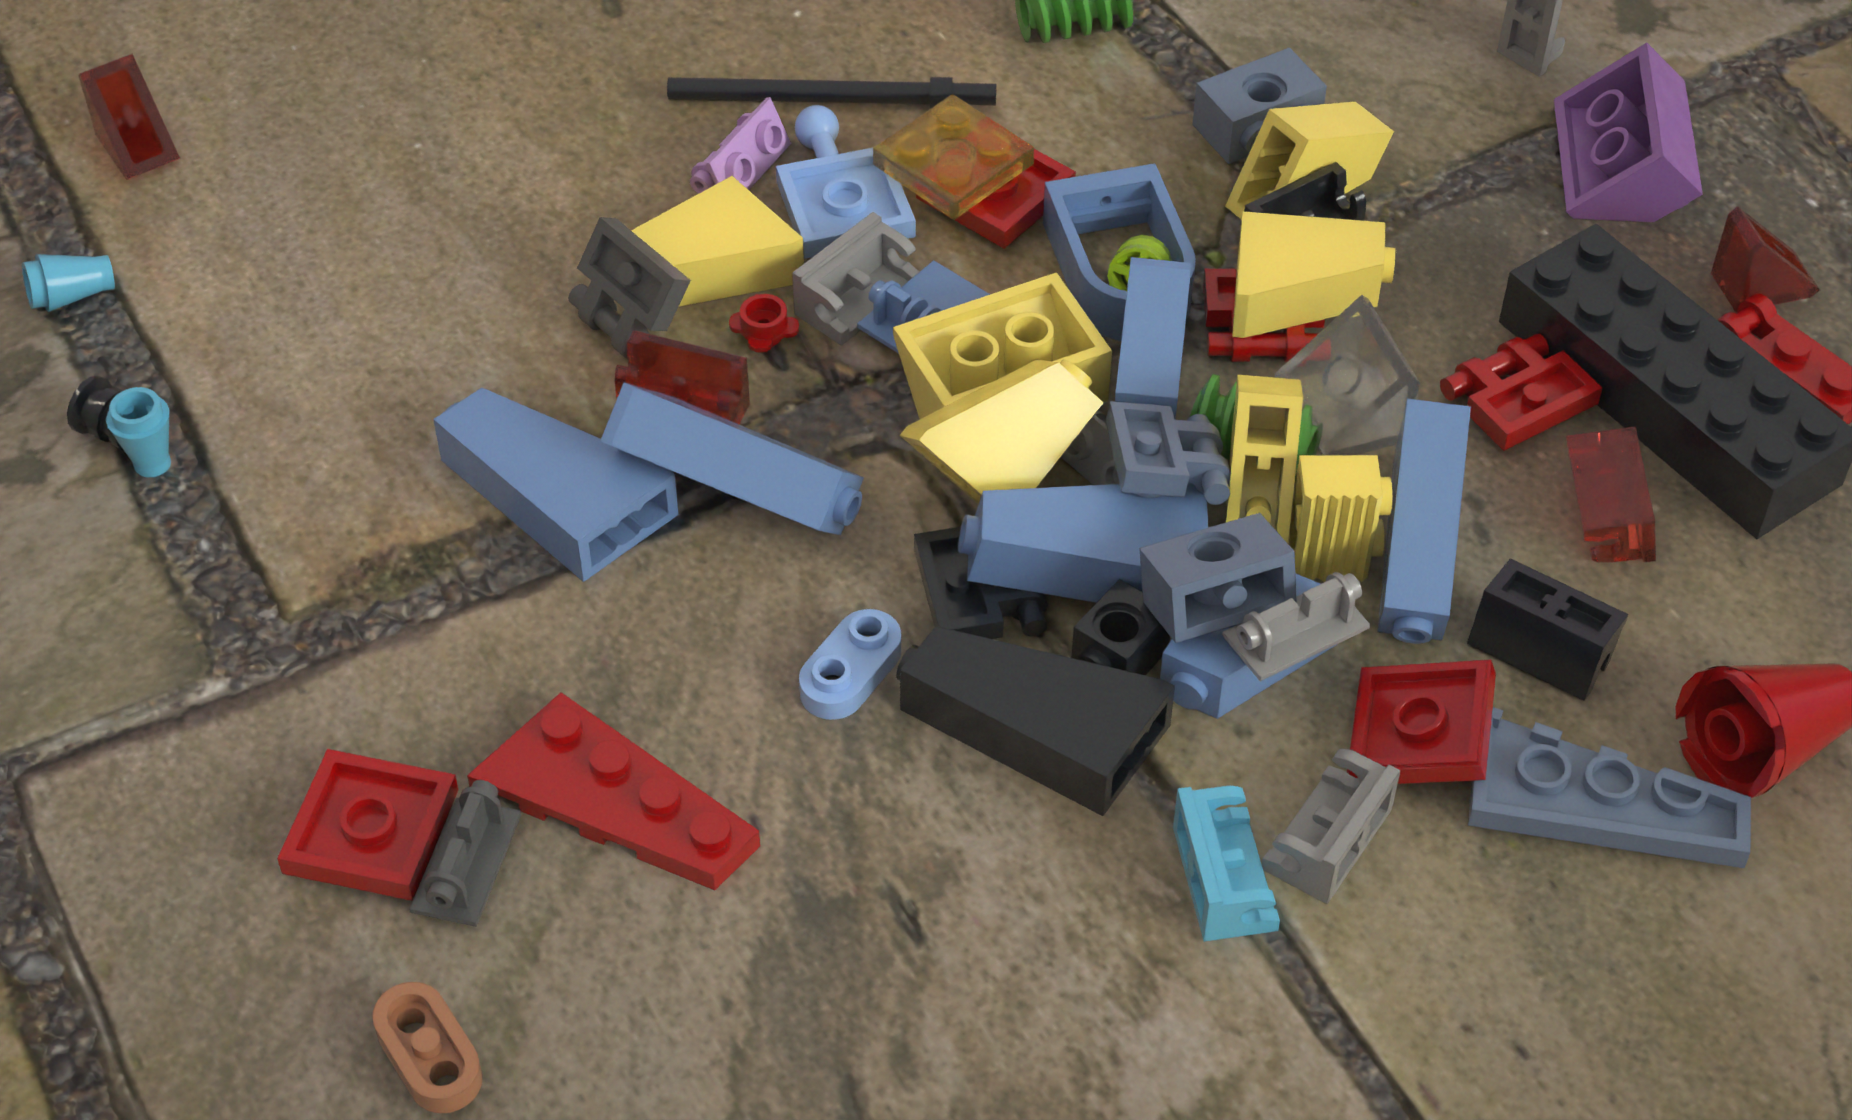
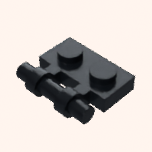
[914,527,1048,639]

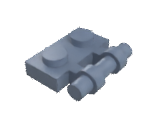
[1106,401,1231,505]

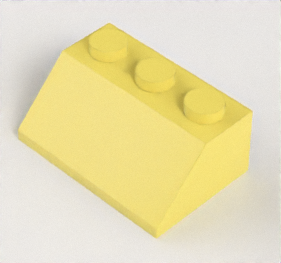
[893,272,1112,419]

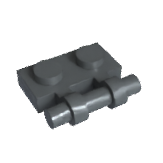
[568,217,691,367]

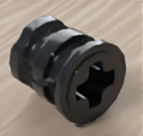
[67,375,124,451]

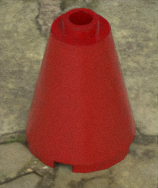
[1675,663,1852,798]

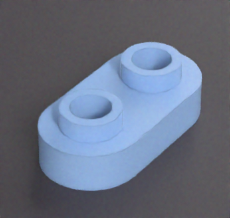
[799,609,901,720]

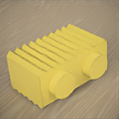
[1288,455,1393,582]

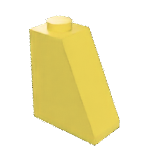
[1225,102,1394,220]
[631,176,804,307]
[1232,211,1395,338]
[900,359,1103,504]

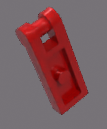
[1717,293,1852,424]

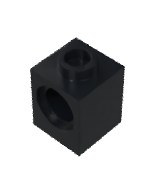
[1071,579,1170,675]

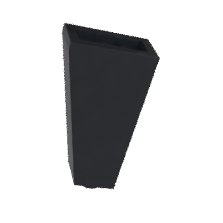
[896,626,1175,816]

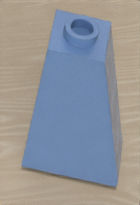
[601,383,864,535]
[433,388,679,582]
[1378,398,1471,644]
[958,483,1208,603]

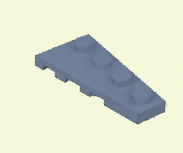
[1468,707,1751,868]

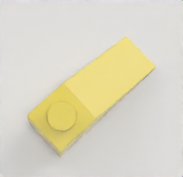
[1225,375,1303,543]

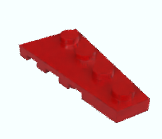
[467,692,760,890]

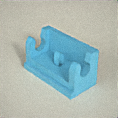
[1173,786,1280,942]

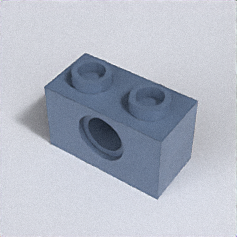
[1192,47,1327,164]
[1139,513,1297,643]

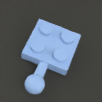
[776,105,916,259]

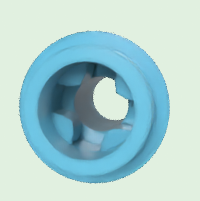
[22,254,115,312]
[106,387,171,477]

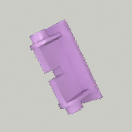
[690,97,791,194]

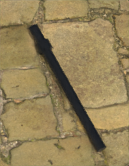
[667,77,997,110]

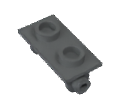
[410,780,522,927]

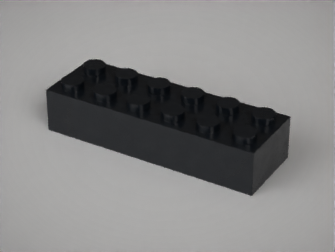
[1499,223,1852,539]

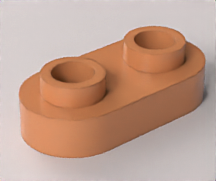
[372,982,482,1113]

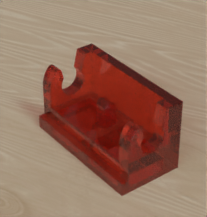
[615,330,750,424]
[1566,427,1656,562]

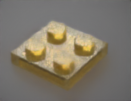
[873,94,1034,220]

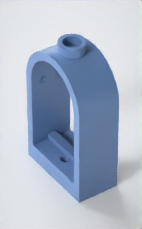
[1043,163,1196,341]

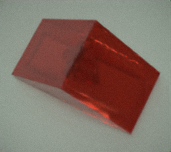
[78,54,180,180]
[1711,206,1820,313]

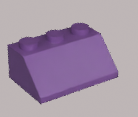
[1554,43,1703,222]

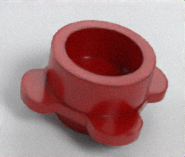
[729,294,799,353]

